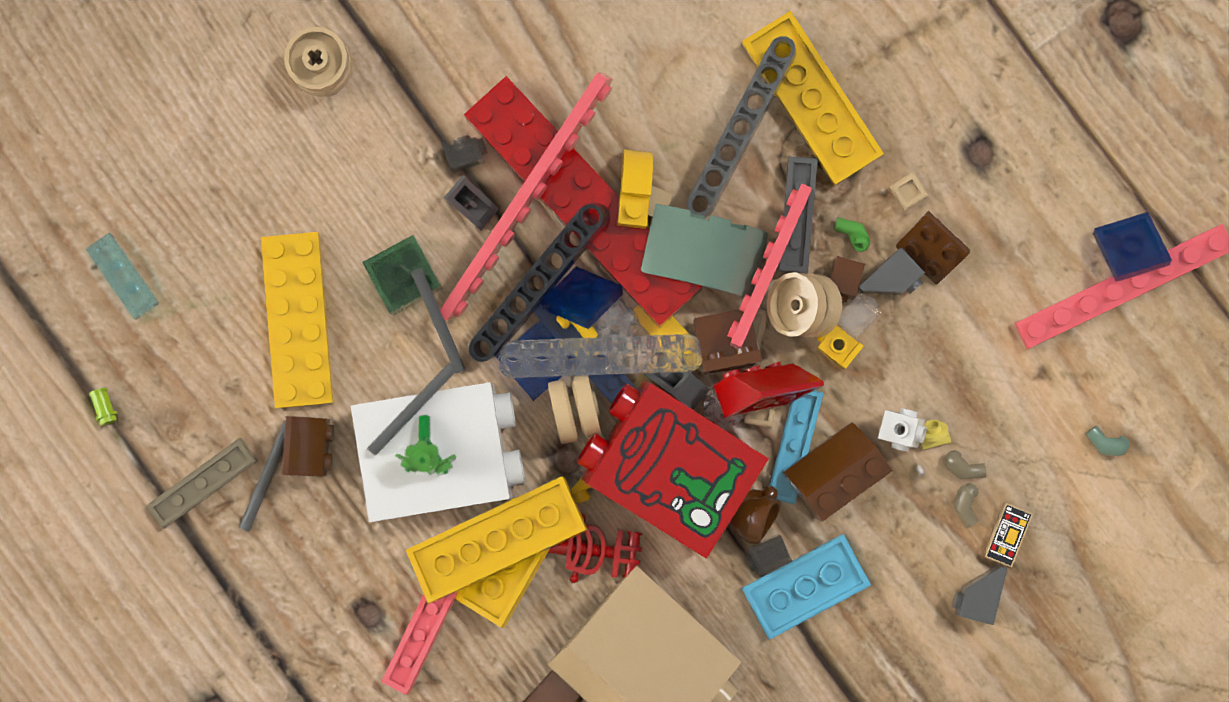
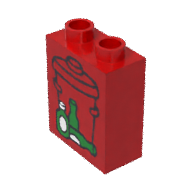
[577,381,769,559]

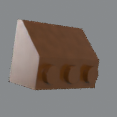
[782,422,893,522]

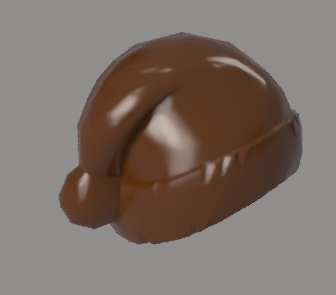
[730,486,781,544]

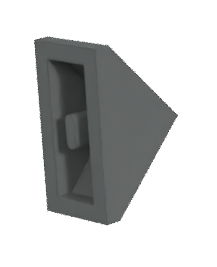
[444,175,499,230]

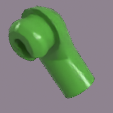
[834,217,870,252]

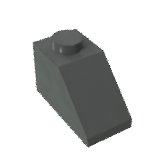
[858,248,925,295]
[641,349,710,410]
[952,565,1008,625]

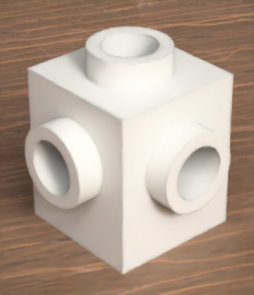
[878,408,927,452]

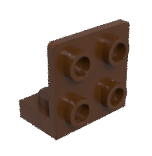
[693,310,762,375]

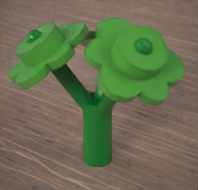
[395,415,456,476]

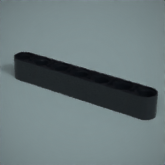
[468,203,610,362]

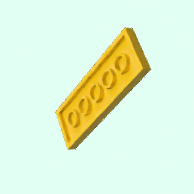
[742,10,884,186]
[261,232,334,408]
[406,476,588,604]

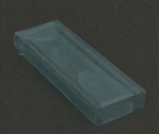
[86,233,160,320]

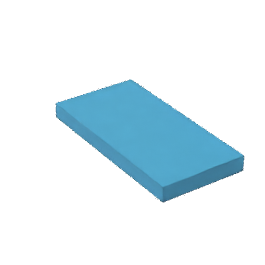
[741,534,871,640]

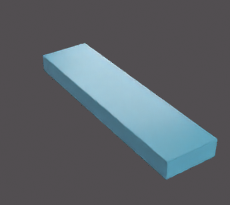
[769,391,824,505]

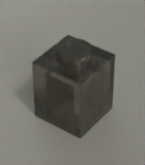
[745,534,793,576]

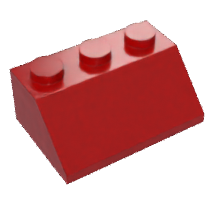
[713,362,824,418]

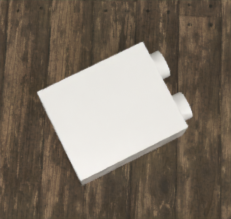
[351,382,525,522]

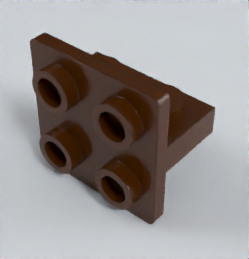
[896,211,970,284]

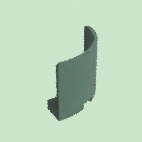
[641,204,768,297]

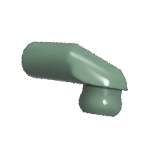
[1086,426,1130,456]

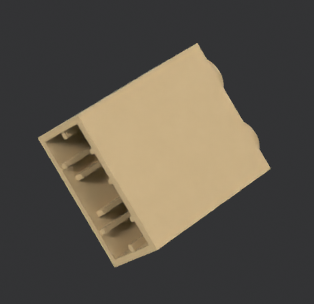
[547,566,742,702]

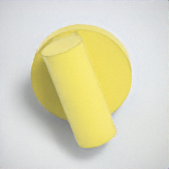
[920,420,951,450]

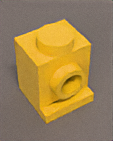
[816,325,864,370]

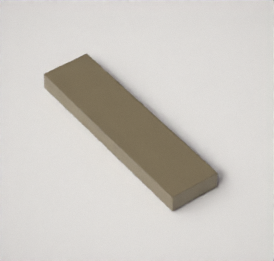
[146,438,258,529]

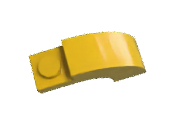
[617,149,653,229]

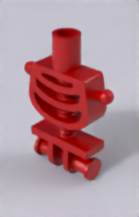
[548,513,643,583]

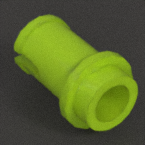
[89,388,118,426]

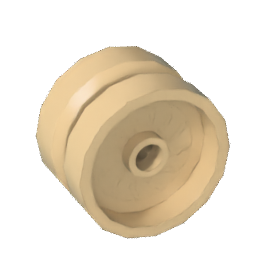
[284,27,353,97]
[767,273,842,337]
[548,374,602,444]

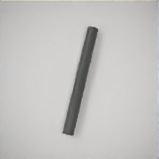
[411,268,465,373]
[367,362,457,456]
[239,421,286,532]

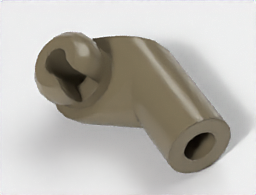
[946,450,986,479]
[954,483,979,528]

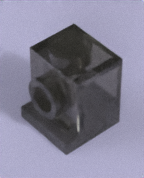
[441,135,488,174]

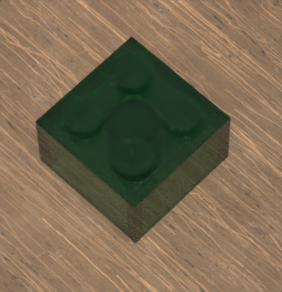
[362,235,444,316]

